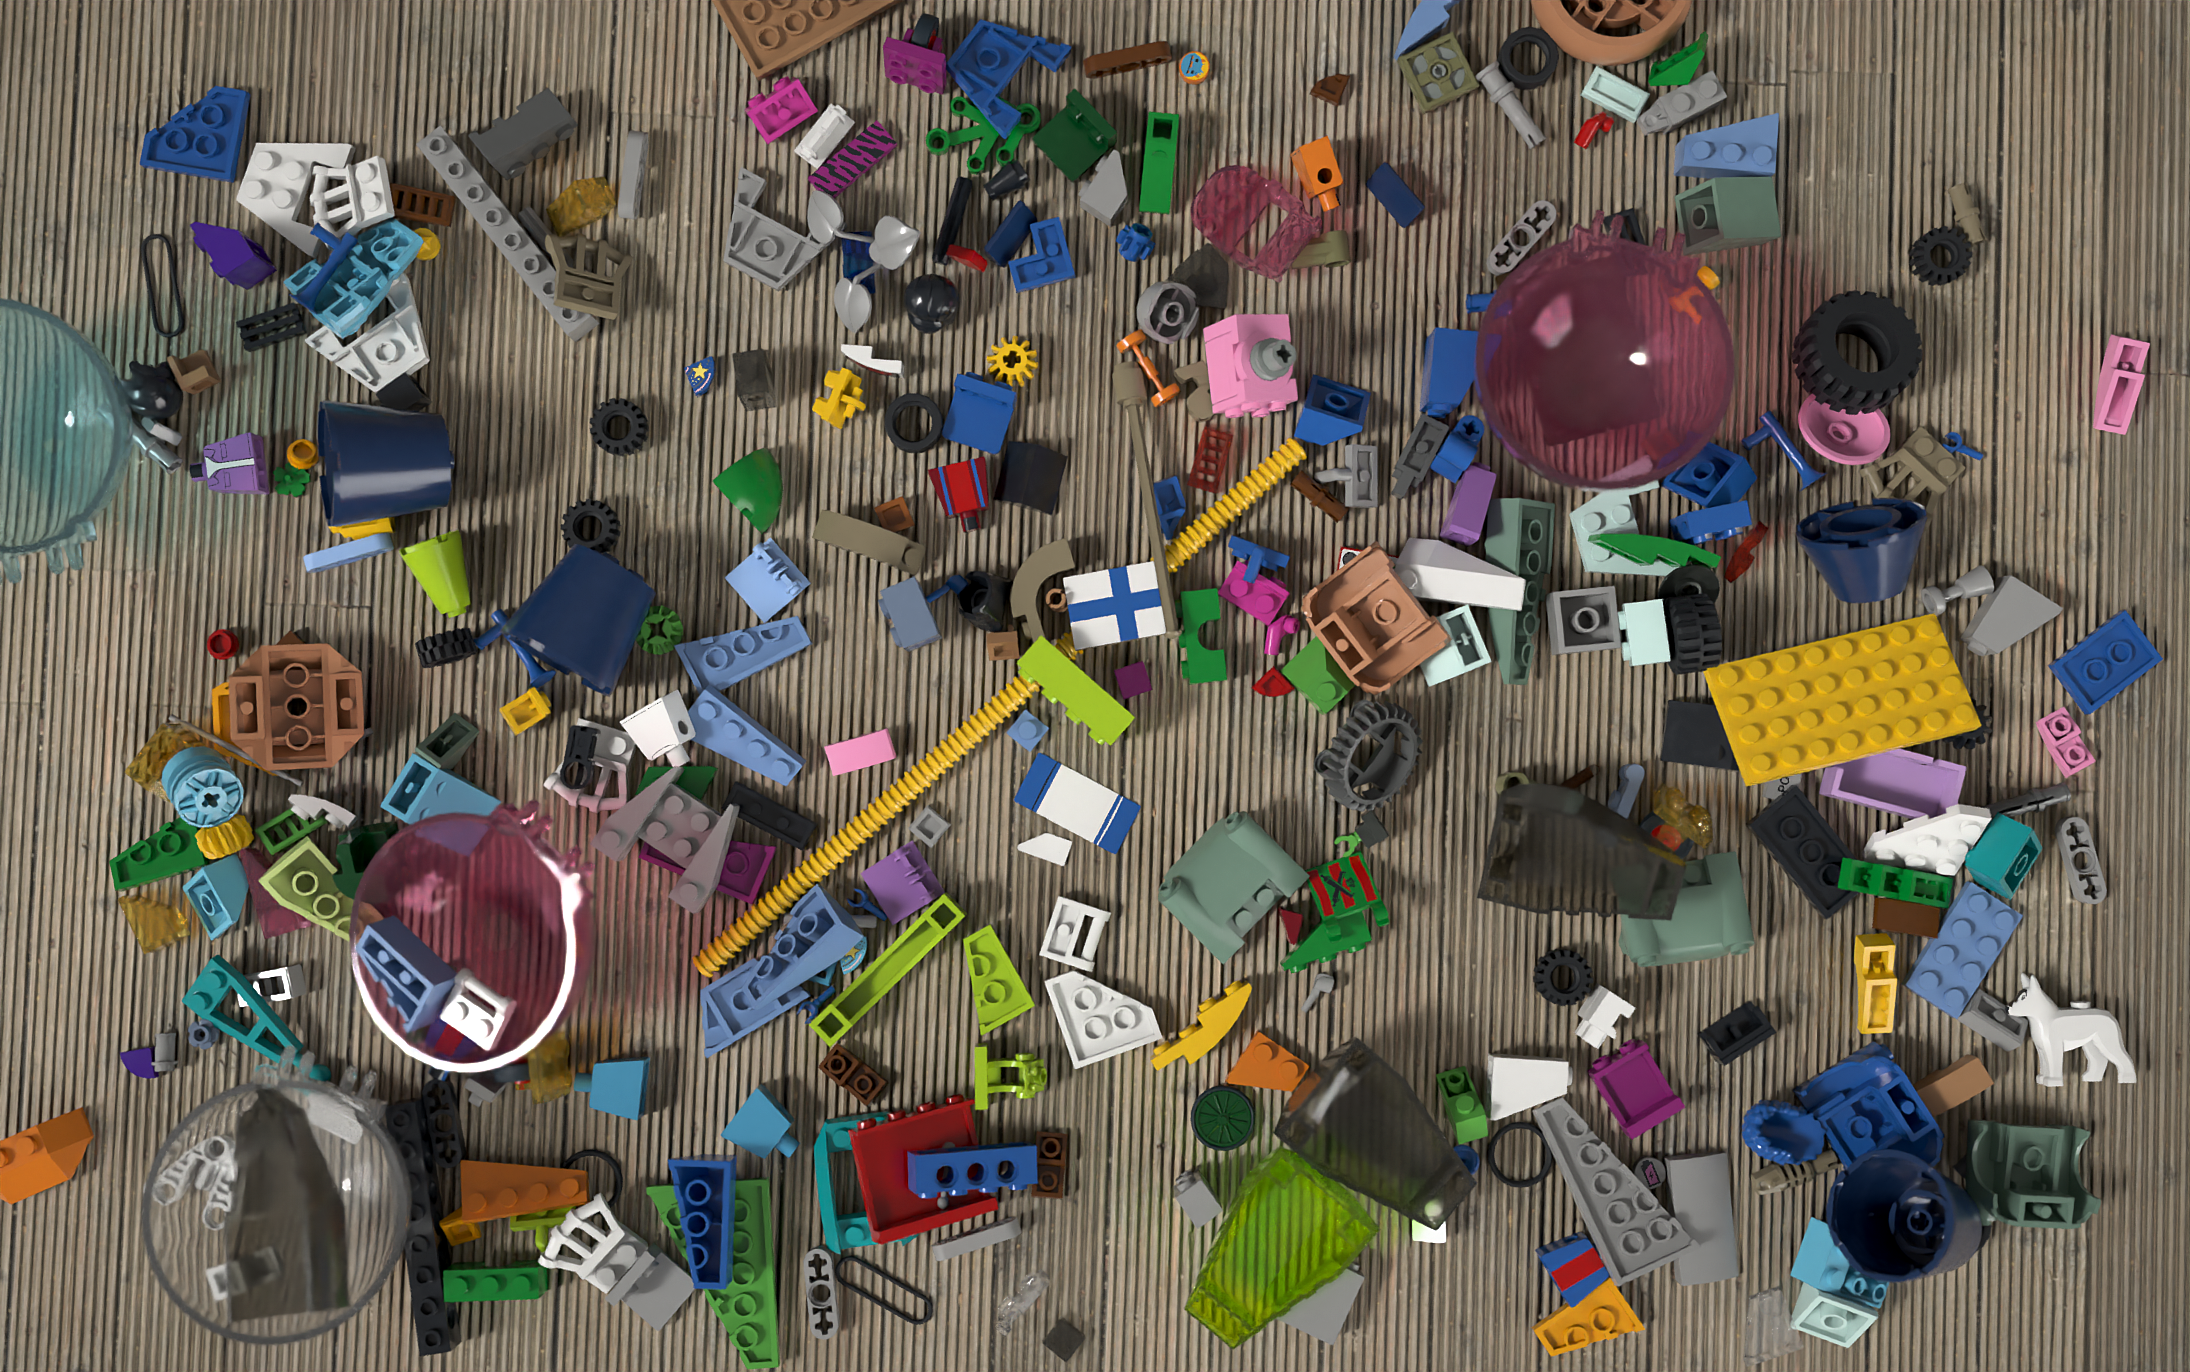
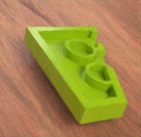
[963,924,1036,1036]

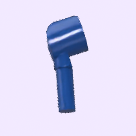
[1942,432,1983,460]
[926,575,969,603]
[847,889,887,921]
[797,986,836,1024]

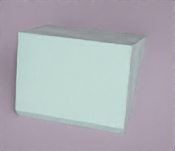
[1790,1282,1878,1348]

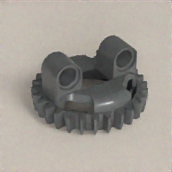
[1313,699,1423,812]

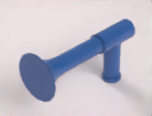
[289,223,358,314]
[1741,410,1828,492]
[474,609,556,689]

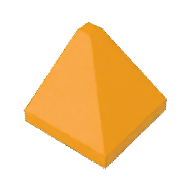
[440,1206,482,1246]

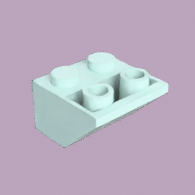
[1419,604,1492,687]

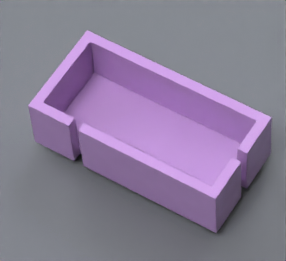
[1819,749,1967,820]

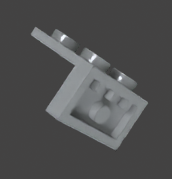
[605,1243,695,1331]

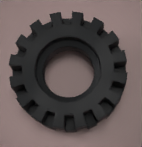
[1909,226,1972,286]
[589,398,649,456]
[561,499,621,553]
[415,628,477,668]
[1533,948,1593,1006]

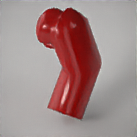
[1573,111,1614,150]

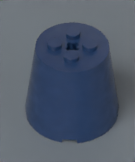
[317,400,454,527]
[500,544,656,697]
[1827,1149,1982,1283]

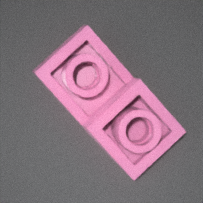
[2036,707,2096,778]
[824,728,896,776]

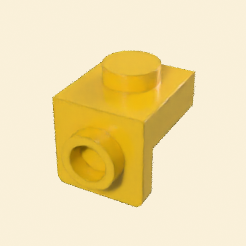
[499,687,551,736]

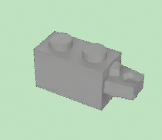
[1636,70,1727,136]

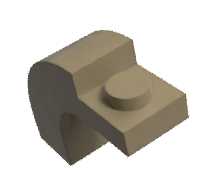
[812,509,926,576]
[1011,538,1075,642]

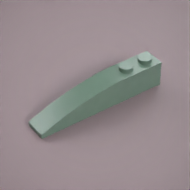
[1485,498,1555,685]

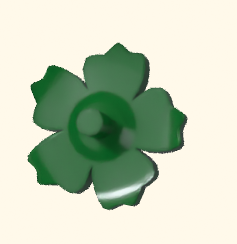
[273,463,311,498]

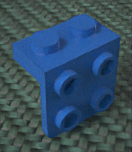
[942,372,1017,455]

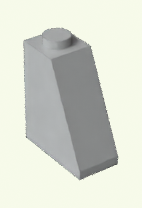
[1960,575,2063,656]
[1274,1257,1365,1346]

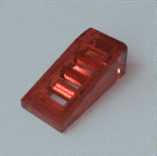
[1187,425,1234,494]

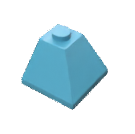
[182,854,251,941]

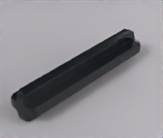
[932,176,973,265]

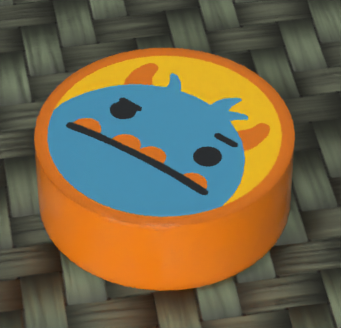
[1179,51,1210,85]

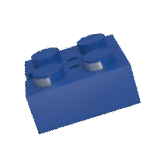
[1670,500,1752,546]

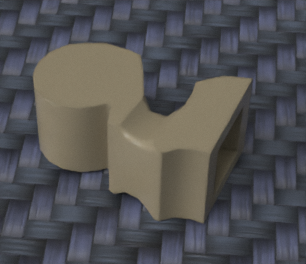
[1173,360,1214,422]

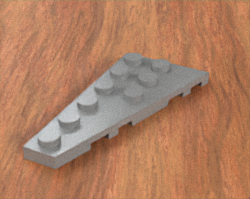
[1532,1097,1702,1286]

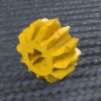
[986,336,1038,387]
[195,814,254,860]

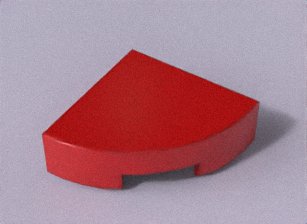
[946,244,988,272]
[1251,666,1294,697]

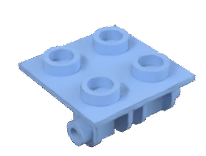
[724,537,811,623]

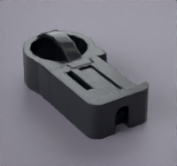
[560,725,601,789]

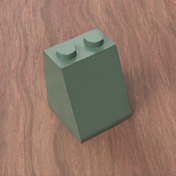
[1674,177,1781,255]

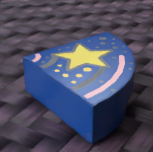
[684,356,716,397]

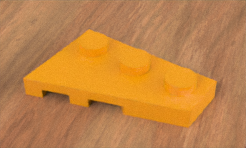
[1531,1277,1646,1357]

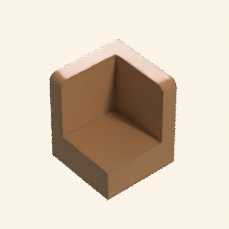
[166,349,221,395]

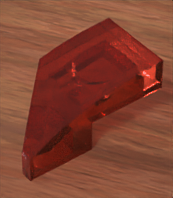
[1724,520,1769,583]

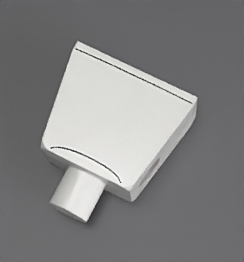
[620,690,696,767]

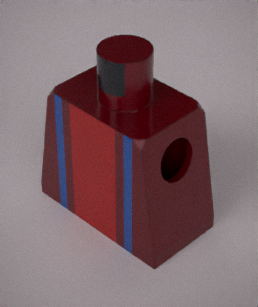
[928,456,990,533]

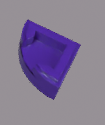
[120,1046,159,1079]

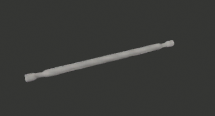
[169,714,304,787]

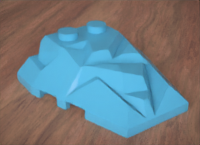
[283,217,424,339]

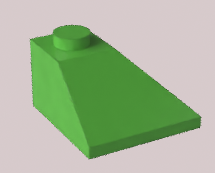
[1280,636,1355,715]

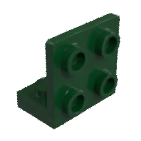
[1032,88,1117,183]

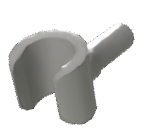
[1301,973,1334,1013]

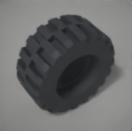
[1792,290,1923,415]

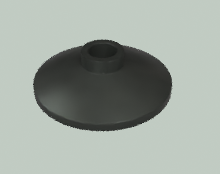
[1658,564,1720,604]

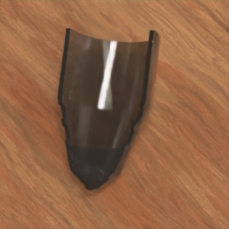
[224,1088,351,1323]

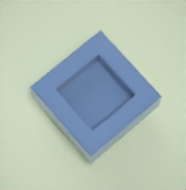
[1007,709,1049,752]

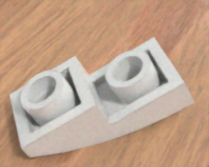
[288,794,358,829]

